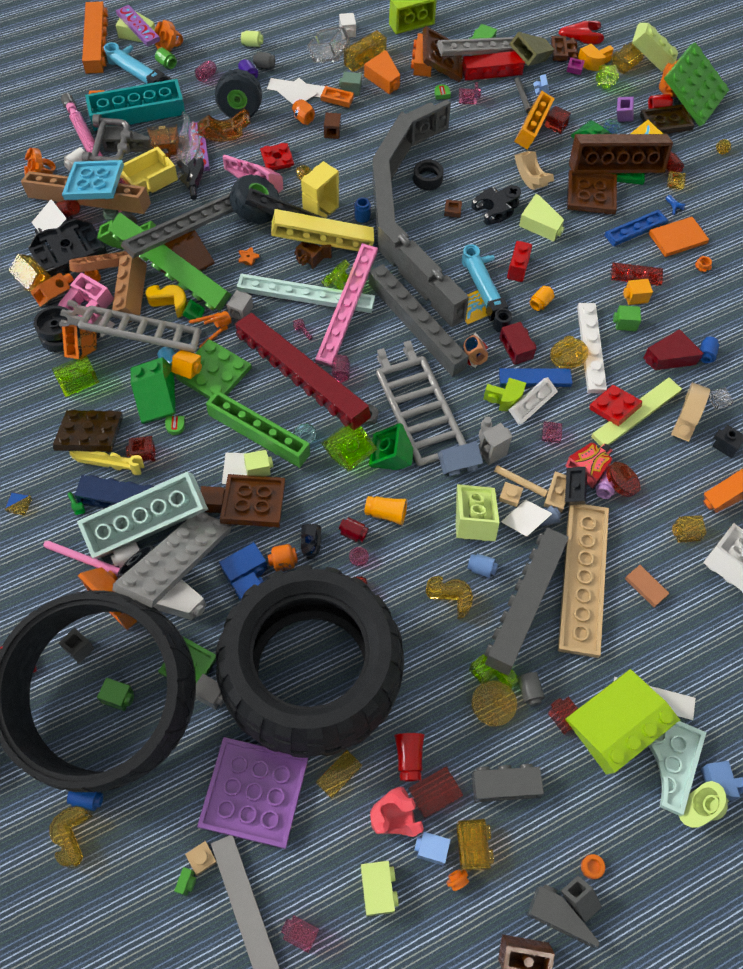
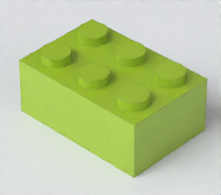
[389,0,437,34]

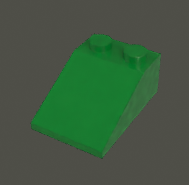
[130,357,176,424]

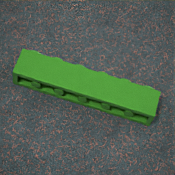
[206,391,310,468]

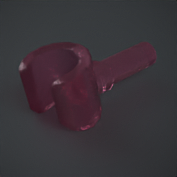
[293,319,313,340]

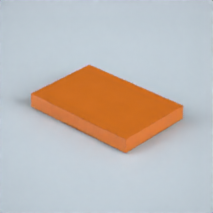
[649,217,709,257]

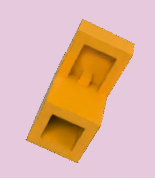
[578,44,614,71]

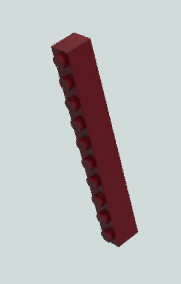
[235,313,371,430]

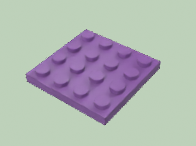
[197,737,309,849]

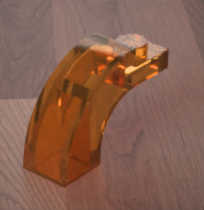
[197,109,250,142]

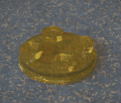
[550,336,589,369]
[472,681,517,727]

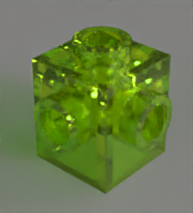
[596,65,619,89]

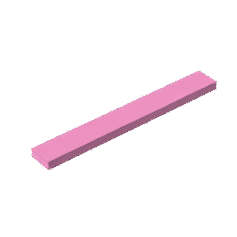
[315,243,378,367]

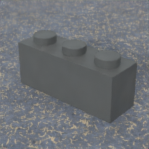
[471,764,544,802]

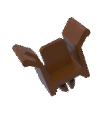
[294,241,332,269]

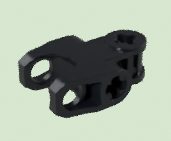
[471,185,521,225]

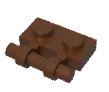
[551,36,579,61]

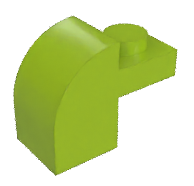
[483,378,526,411]

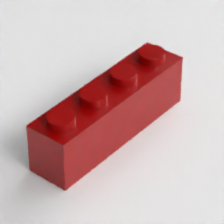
[462,51,525,81]

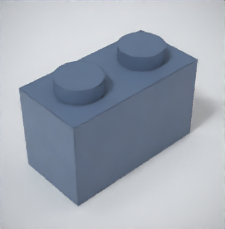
[438,441,483,476]

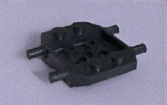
[28,216,107,278]

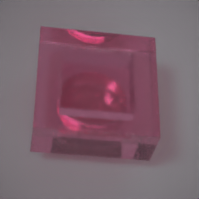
[542,421,562,443]

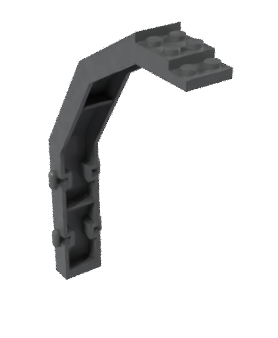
[372,99,469,327]

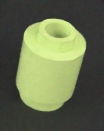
[241,31,263,47]

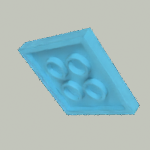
[62,160,124,200]

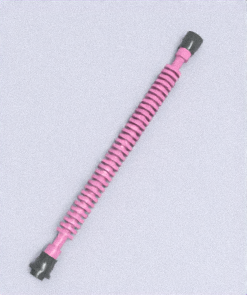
[61,93,137,224]

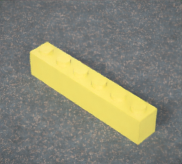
[271,209,374,252]

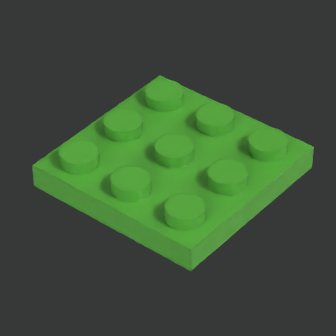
[175,339,252,399]

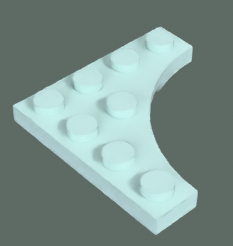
[648,721,706,816]

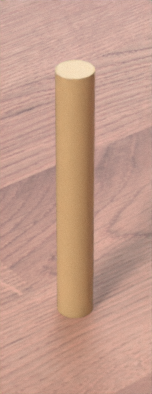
[494,465,548,497]

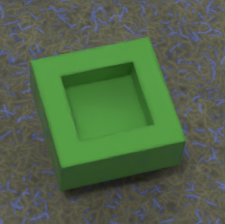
[174,867,196,896]

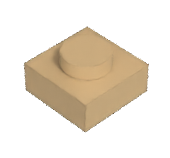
[499,482,523,507]
[185,841,217,876]

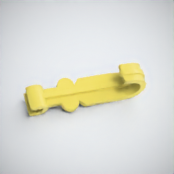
[69,451,145,475]

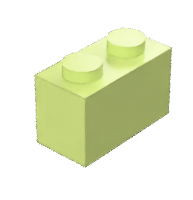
[361,861,399,917]

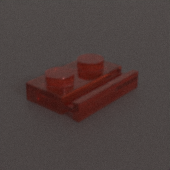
[408,766,463,819]

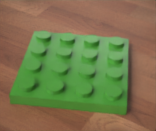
[664,42,729,127]

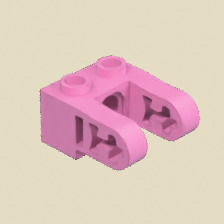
[58,273,114,324]

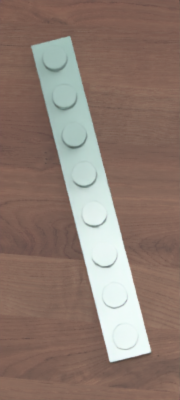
[237,274,375,313]

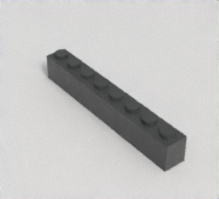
[369,264,469,377]
[484,527,569,675]

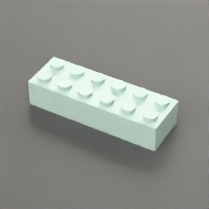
[77,472,208,559]

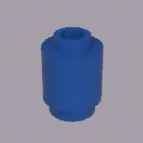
[354,197,371,223]
[700,337,719,363]
[67,791,104,811]

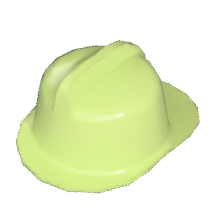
[679,781,729,828]

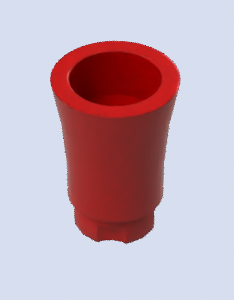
[394,733,425,782]

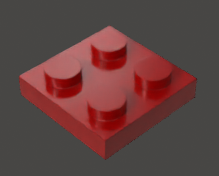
[589,385,642,427]

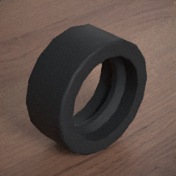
[413,160,444,190]

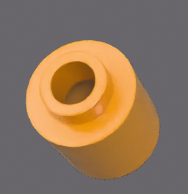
[529,286,555,311]

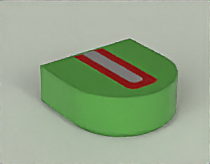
[434,84,451,100]
[165,416,185,435]

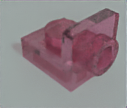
[459,82,481,104]

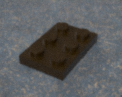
[640,104,695,134]

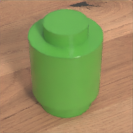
[155,47,177,69]

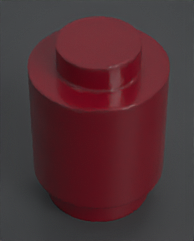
[339,517,369,543]

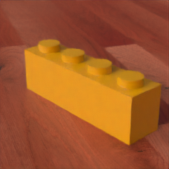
[514,91,555,150]

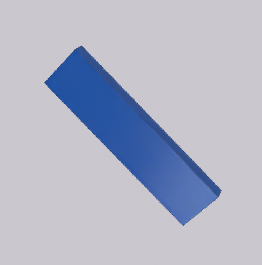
[604,209,668,247]
[499,368,572,387]

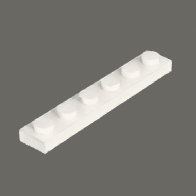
[577,303,607,393]

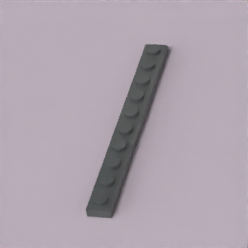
[121,193,234,258]

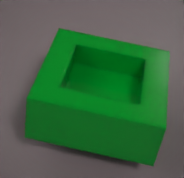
[182,299,205,324]

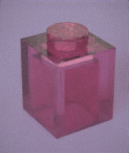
[281,915,320,954]

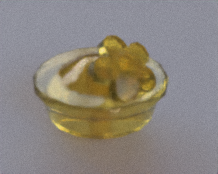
[296,165,312,181]

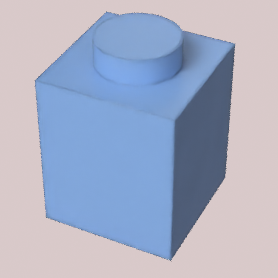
[414,832,451,866]

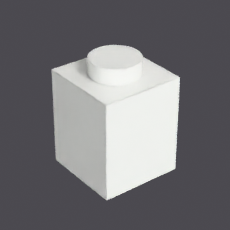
[339,13,356,38]

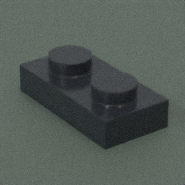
[565,467,587,505]

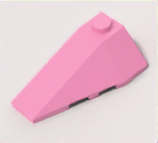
[223,155,283,193]

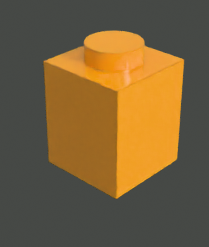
[623,279,653,305]
[171,350,202,379]

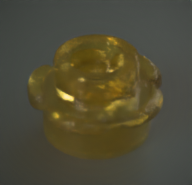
[715,139,731,154]

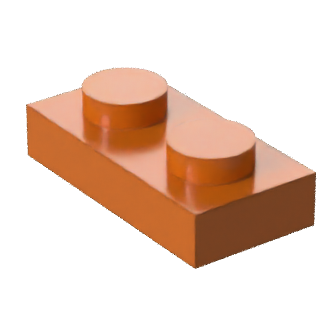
[320,86,354,108]

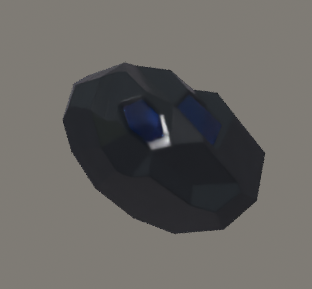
[301,524,322,559]

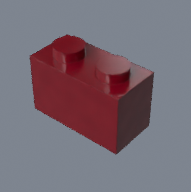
[499,322,536,365]

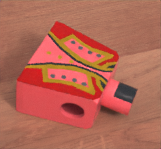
[566,443,612,489]

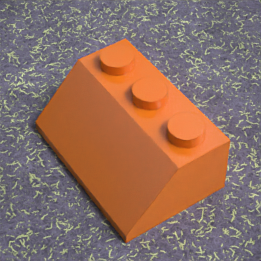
[78,567,137,630]

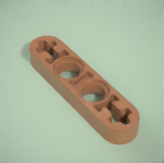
[69,251,128,272]

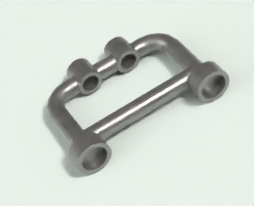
[82,114,133,161]

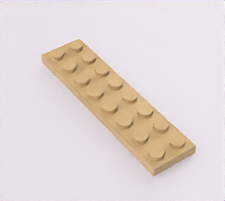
[557,504,609,658]

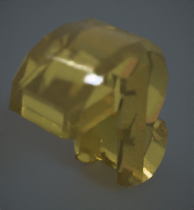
[426,576,473,619]
[49,806,93,868]

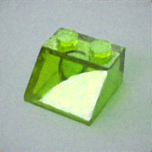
[52,356,99,397]
[321,425,377,471]

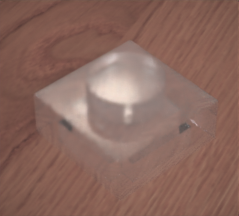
[708,387,734,410]

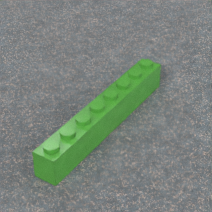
[108,212,232,311]

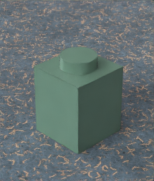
[339,72,362,96]

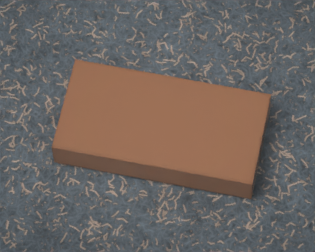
[625,565,669,607]

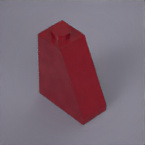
[643,329,704,370]

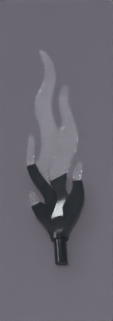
[176,111,204,200]

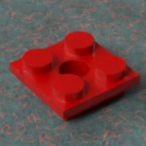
[260,143,294,171]

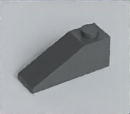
[102,126,152,152]
[527,885,600,948]

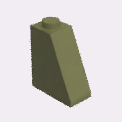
[509,32,555,66]

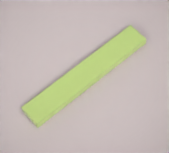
[591,378,682,446]

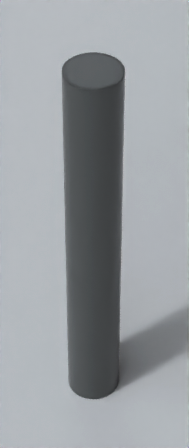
[514,77,531,113]

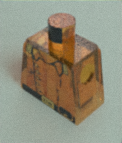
[147,124,180,159]

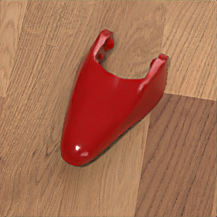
[559,21,604,45]

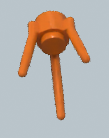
[189,311,231,348]

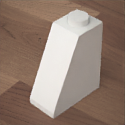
[153,579,206,620]

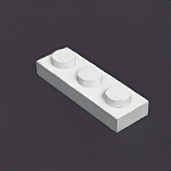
[508,377,558,425]

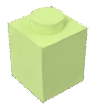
[244,450,273,476]

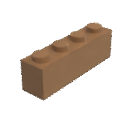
[112,254,147,323]

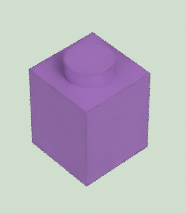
[617,97,634,122]

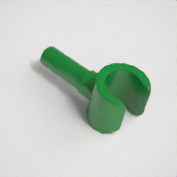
[67,492,85,515]

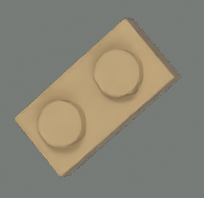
[544,471,566,512]

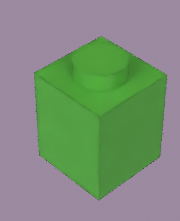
[613,305,641,331]
[97,678,134,712]

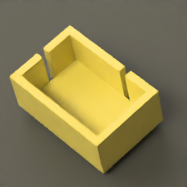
[119,147,178,195]
[301,161,339,218]

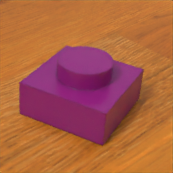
[566,57,585,75]

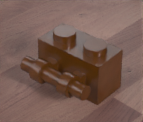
[498,934,555,969]

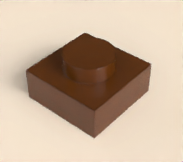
[444,199,462,218]

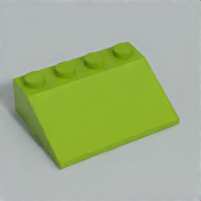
[565,669,680,775]

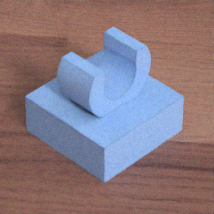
[533,74,550,95]

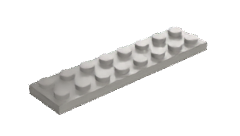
[112,512,232,608]

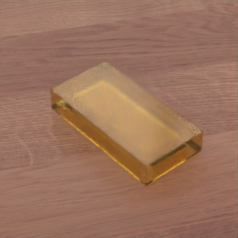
[316,750,363,799]

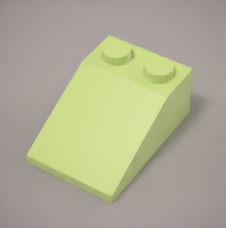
[456,484,500,541]

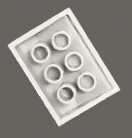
[703,523,743,593]

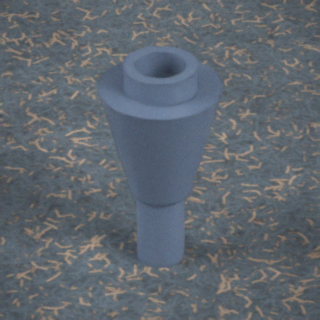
[537,506,561,528]

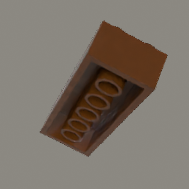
[569,134,673,173]

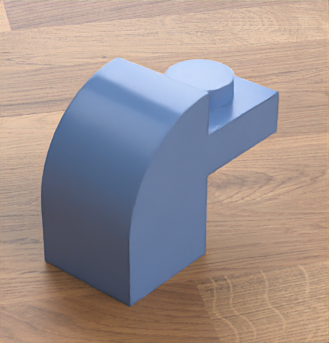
[700,761,743,801]

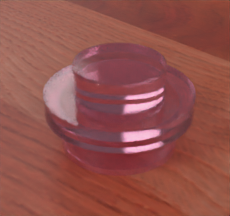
[349,547,369,566]

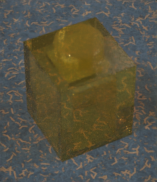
[672,515,707,542]

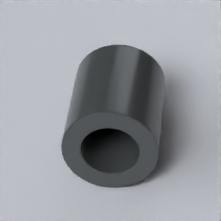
[517,672,545,706]

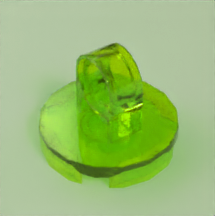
[321,259,350,290]

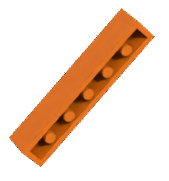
[82,1,108,74]

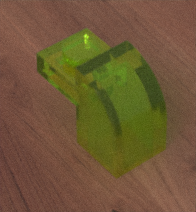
[469,653,519,691]

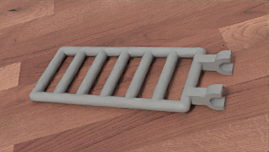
[59,300,202,352]
[376,340,467,466]

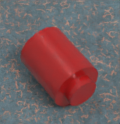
[648,94,673,109]

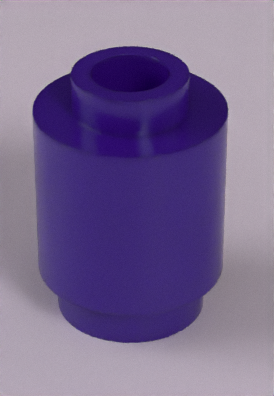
[238,59,258,78]

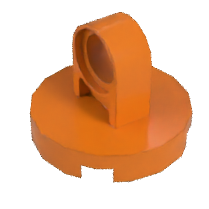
[154,20,183,52]
[24,148,56,175]

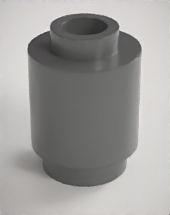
[253,52,276,69]

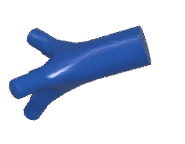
[666,195,686,215]

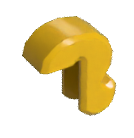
[145,285,187,318]

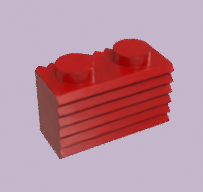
[507,241,533,282]

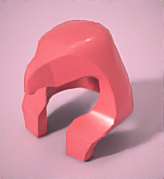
[370,787,424,837]

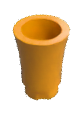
[364,496,407,525]

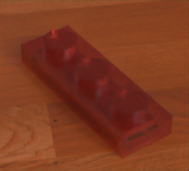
[611,262,663,286]

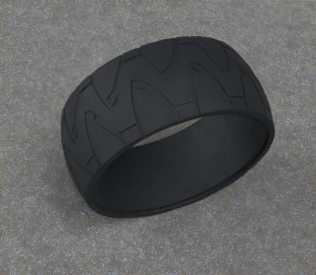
[0,590,196,792]

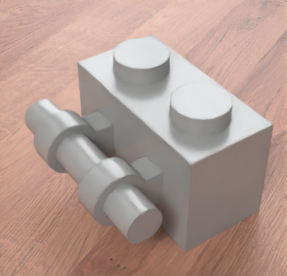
[478,417,512,465]

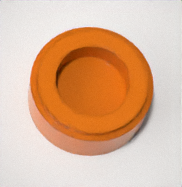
[581,854,605,880]

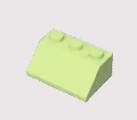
[632,23,678,72]

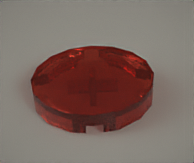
[606,462,640,497]

